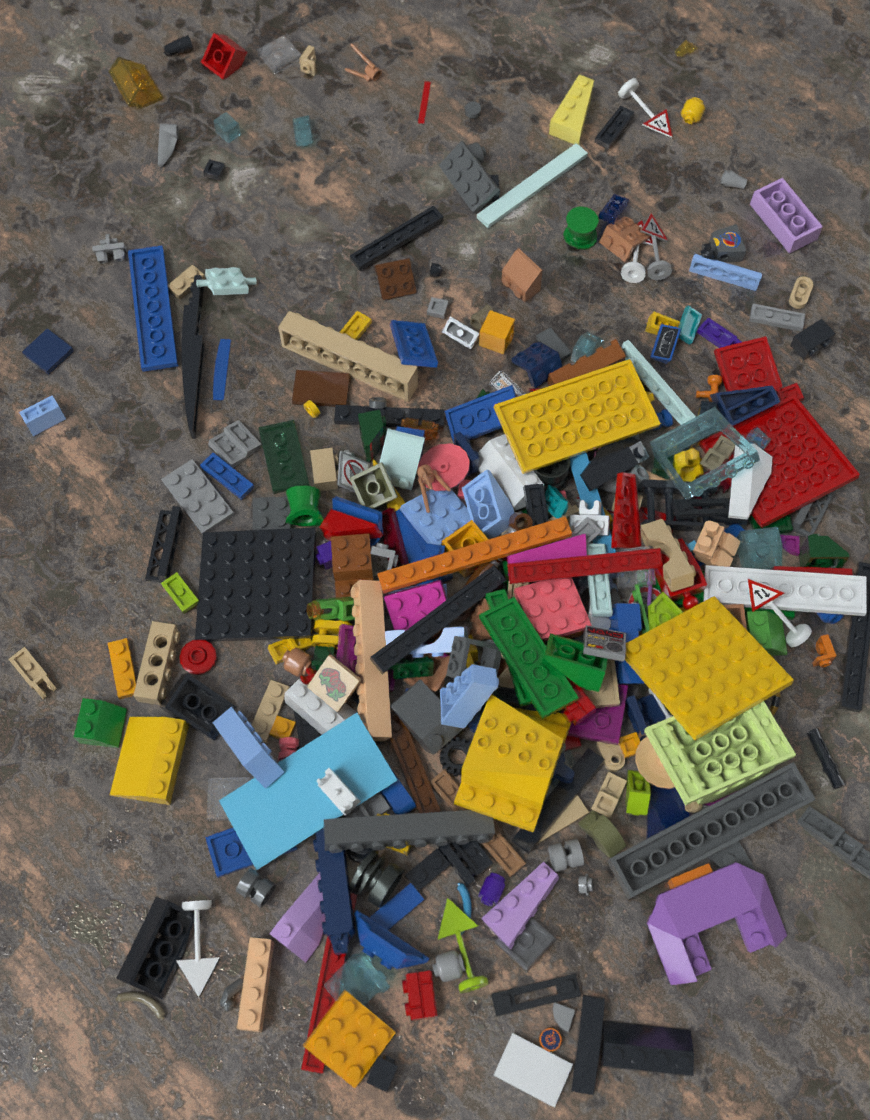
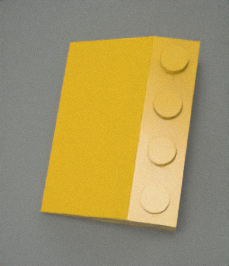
[110,717,189,805]

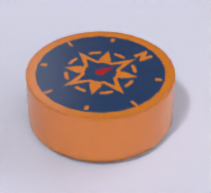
[539,1028,562,1052]

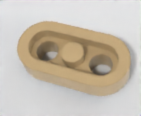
[789,276,813,309]
[596,741,625,772]

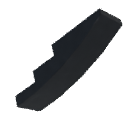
[571,995,605,1095]

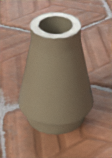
[470,305,494,330]

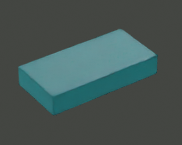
[678,305,702,345]

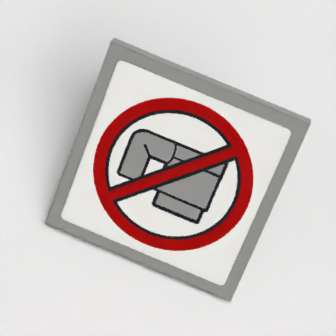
[337,451,370,492]

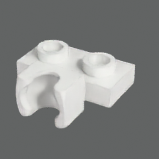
[570,500,610,536]

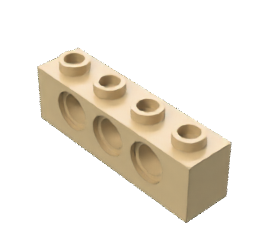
[133,621,180,705]

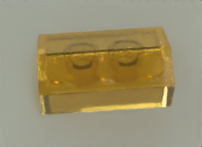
[108,57,164,109]

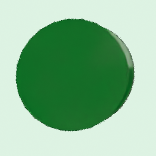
[563,207,599,250]
[286,486,323,527]

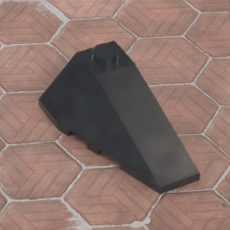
[580,437,650,492]

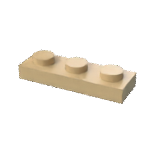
[252,680,290,743]

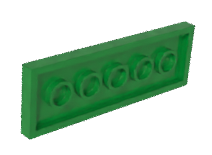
[479,597,579,719]

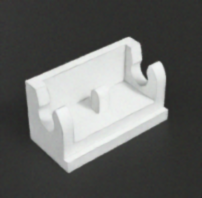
[317,768,361,816]

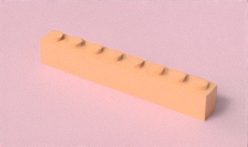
[351,580,392,741]

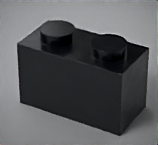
[790,319,836,360]

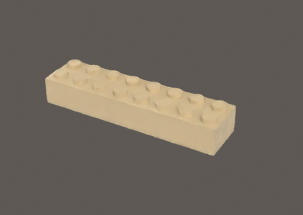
[278,311,418,402]

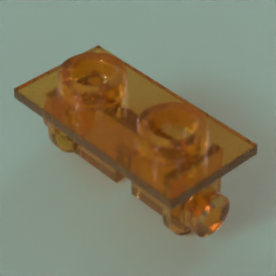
[401,417,439,440]

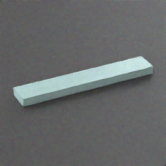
[621,340,698,433]

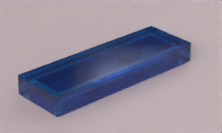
[598,194,629,224]

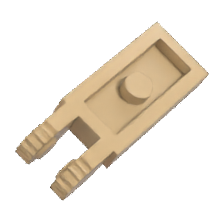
[9,647,57,699]

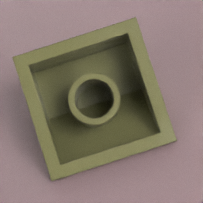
[349,462,398,509]

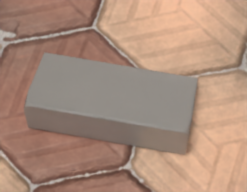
[442,317,480,350]

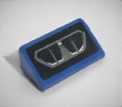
[650,324,681,364]

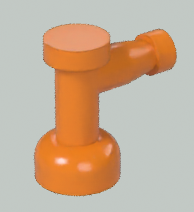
[696,375,722,402]

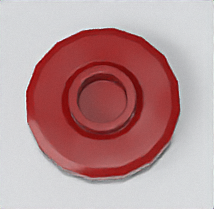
[179,640,217,675]

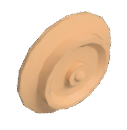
[635,737,675,789]

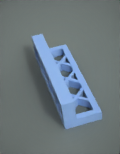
[689,254,762,291]

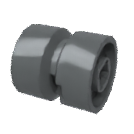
[236,868,276,908]

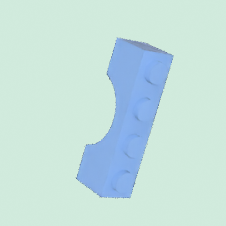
[385,626,468,658]

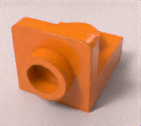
[812,634,836,668]

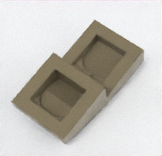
[700,435,736,473]

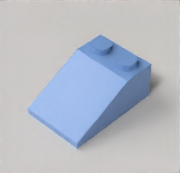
[462,470,514,539]

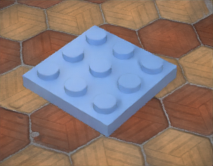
[400,489,471,545]

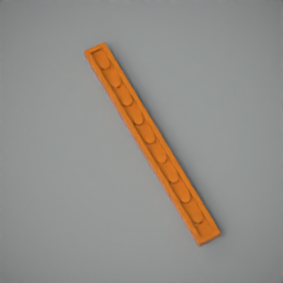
[377,516,572,594]

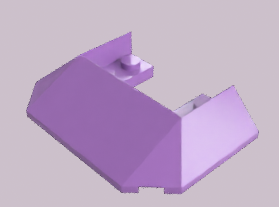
[647,862,787,985]

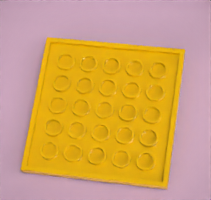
[625,596,794,740]

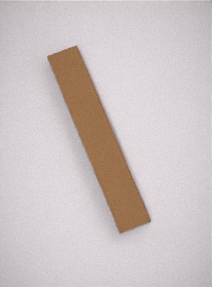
[429,769,526,878]

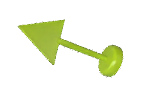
[438,898,489,993]

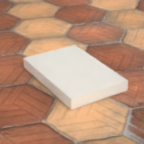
[493,1033,573,1107]

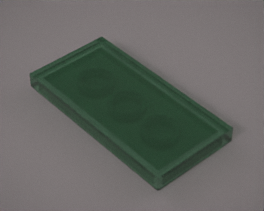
[258,420,310,494]

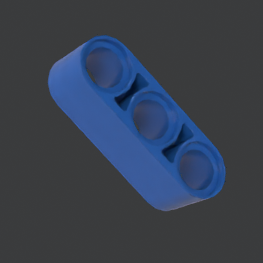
[380,761,416,815]

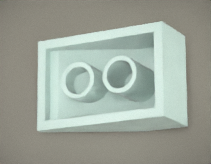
[380,429,425,490]

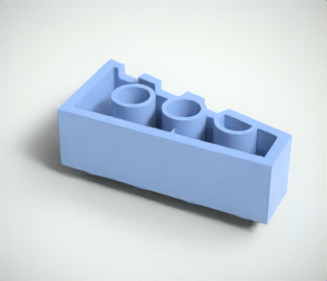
[440,664,499,728]
[213,707,284,789]

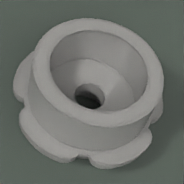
[579,874,594,896]

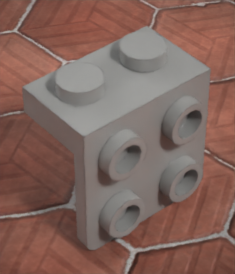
[371,543,398,570]

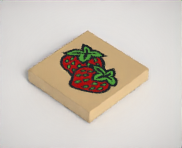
[307,655,362,712]

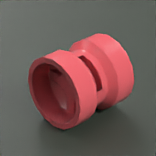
[278,737,299,761]

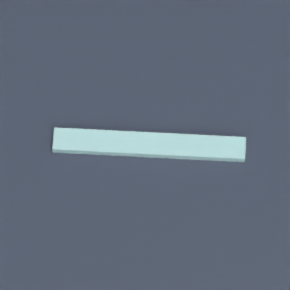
[477,143,588,228]

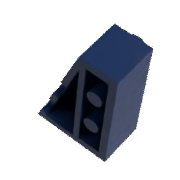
[710,385,780,428]

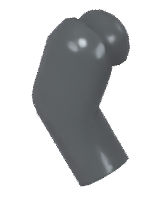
[220,978,243,1011]

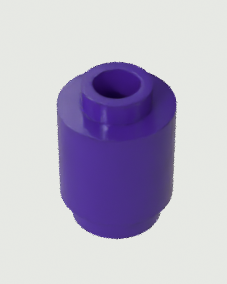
[478,873,506,907]

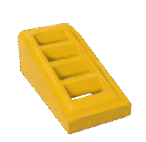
[645,312,681,340]

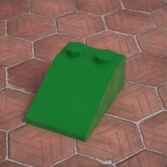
[544,633,608,692]

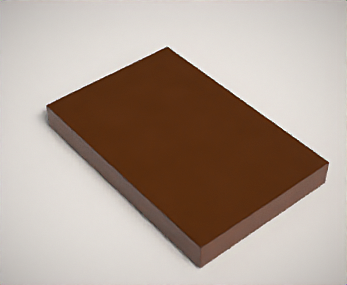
[292,370,350,407]

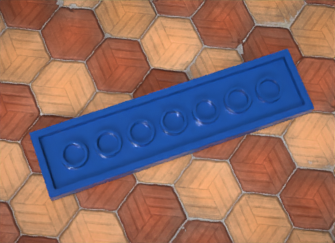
[128,245,178,372]

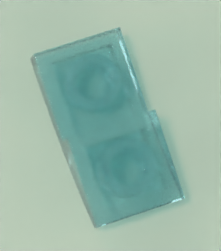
[293,115,313,147]

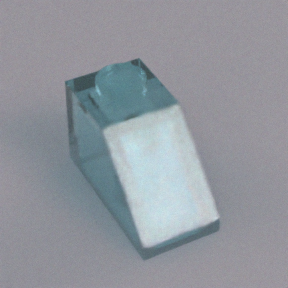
[571,332,603,362]

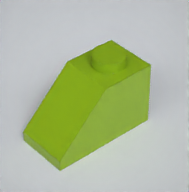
[625,770,651,816]

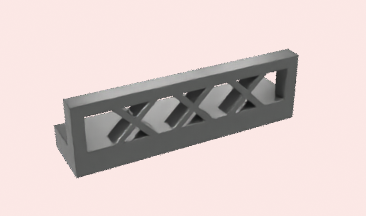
[792,490,836,537]

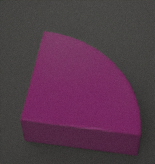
[779,535,800,556]

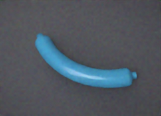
[455,882,472,935]

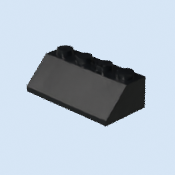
[116,897,201,999]
[600,1021,694,1077]

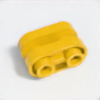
[311,619,353,650]

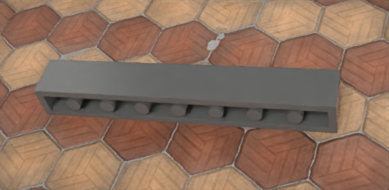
[323,810,495,853]

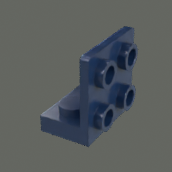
[625,695,671,741]

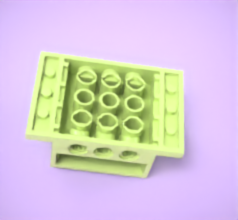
[644,701,796,806]

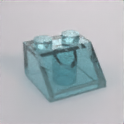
[737,527,782,570]

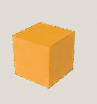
[479,310,515,355]

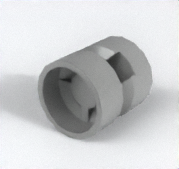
[548,838,584,872]

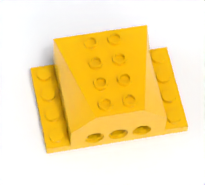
[454,694,571,833]

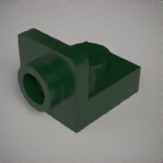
[311,646,335,671]

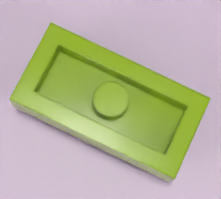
[161,572,199,614]

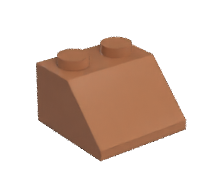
[501,248,543,302]

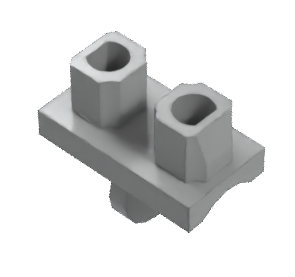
[92,234,127,264]

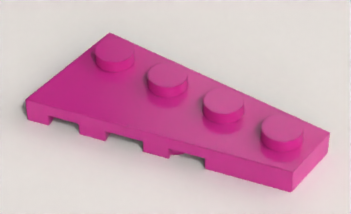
[507,533,587,576]

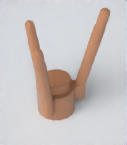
[345,43,382,82]
[417,465,451,513]

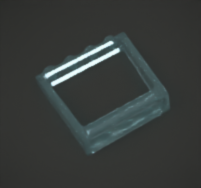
[650,407,760,500]

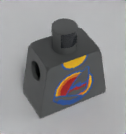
[702,224,746,262]

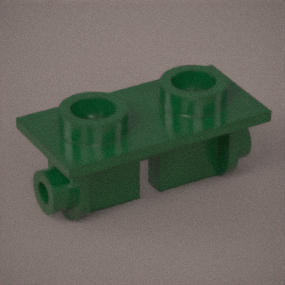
[392,656,434,679]

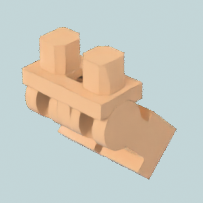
[693,521,741,567]

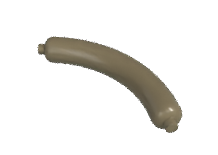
[115,992,165,1020]

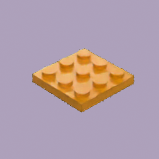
[303,990,396,1088]

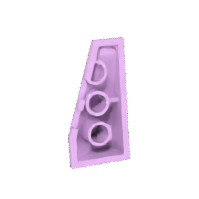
[270,873,325,963]

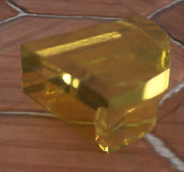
[675,40,697,57]

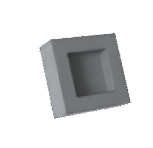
[427,297,449,319]

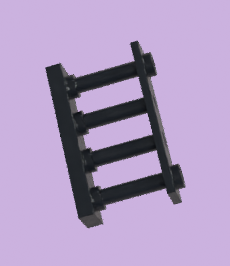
[638,479,719,531]

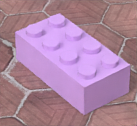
[750,178,823,253]

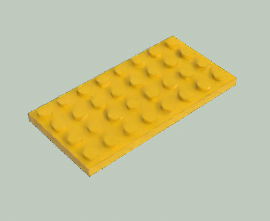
[493,359,661,474]

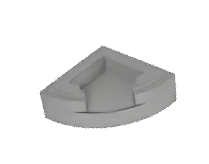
[553,1002,575,1032]

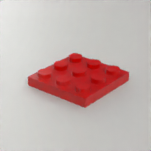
[714,336,783,392]

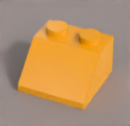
[441,520,489,578]

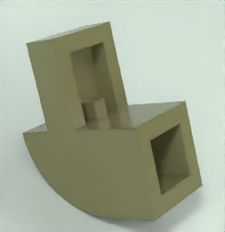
[578,810,626,858]

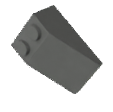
[390,680,463,755]

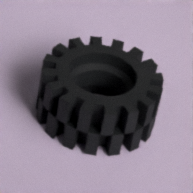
[440,737,471,777]

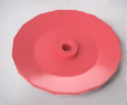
[418,443,470,491]

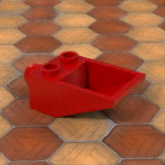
[653,538,707,610]

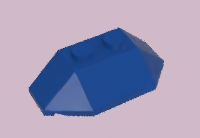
[355,910,429,970]

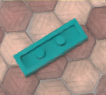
[545,485,568,518]

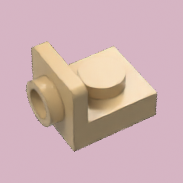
[299,45,316,75]

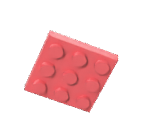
[514,578,592,642]

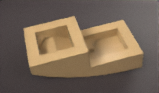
[591,772,627,818]

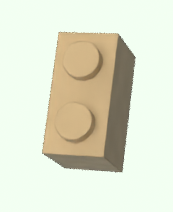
[310,448,339,491]

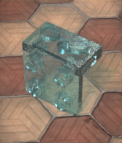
[325,953,390,1006]

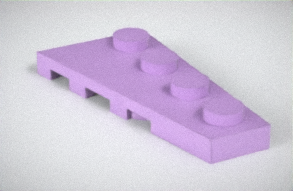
[481,862,559,950]

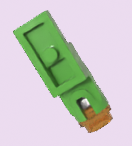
[307,596,355,621]

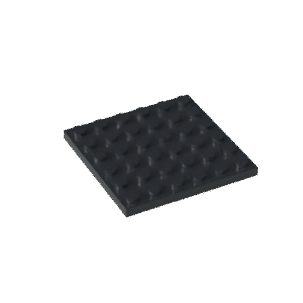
[195,527,316,642]

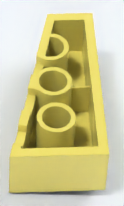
[549,74,594,145]

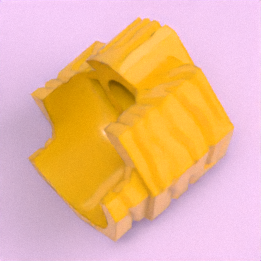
[673,448,704,482]

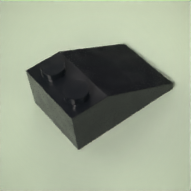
[160,673,236,741]

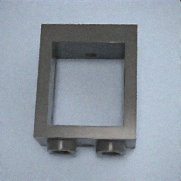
[446,636,502,678]

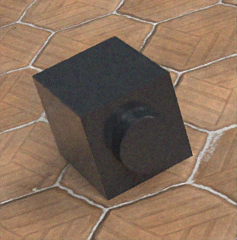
[366,1055,398,1093]

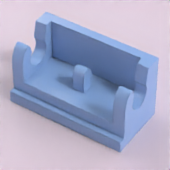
[19,395,66,436]

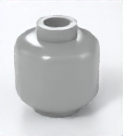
[432,950,466,982]

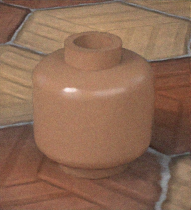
[282,648,312,677]

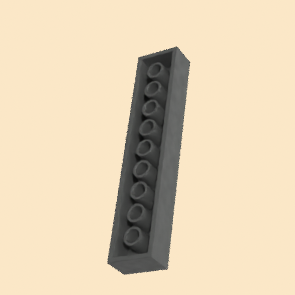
[607,762,816,900]

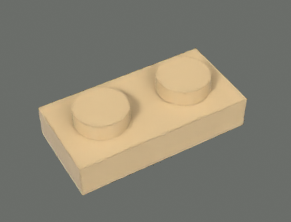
[168,265,205,300]

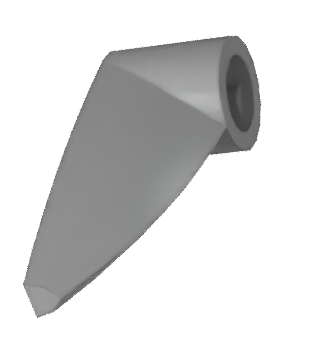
[158,124,178,167]

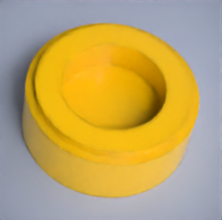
[303,400,321,418]

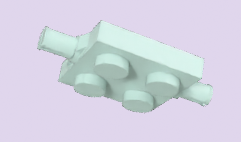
[196,267,256,295]

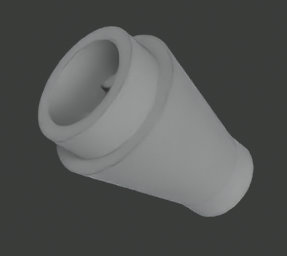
[720,170,747,189]

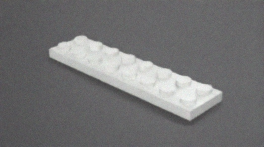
[703,565,866,616]

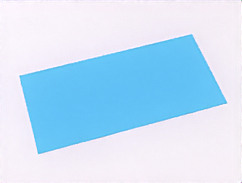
[219,713,397,870]

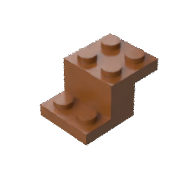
[331,534,373,598]

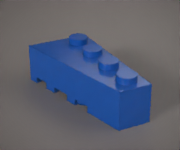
[608,603,645,684]

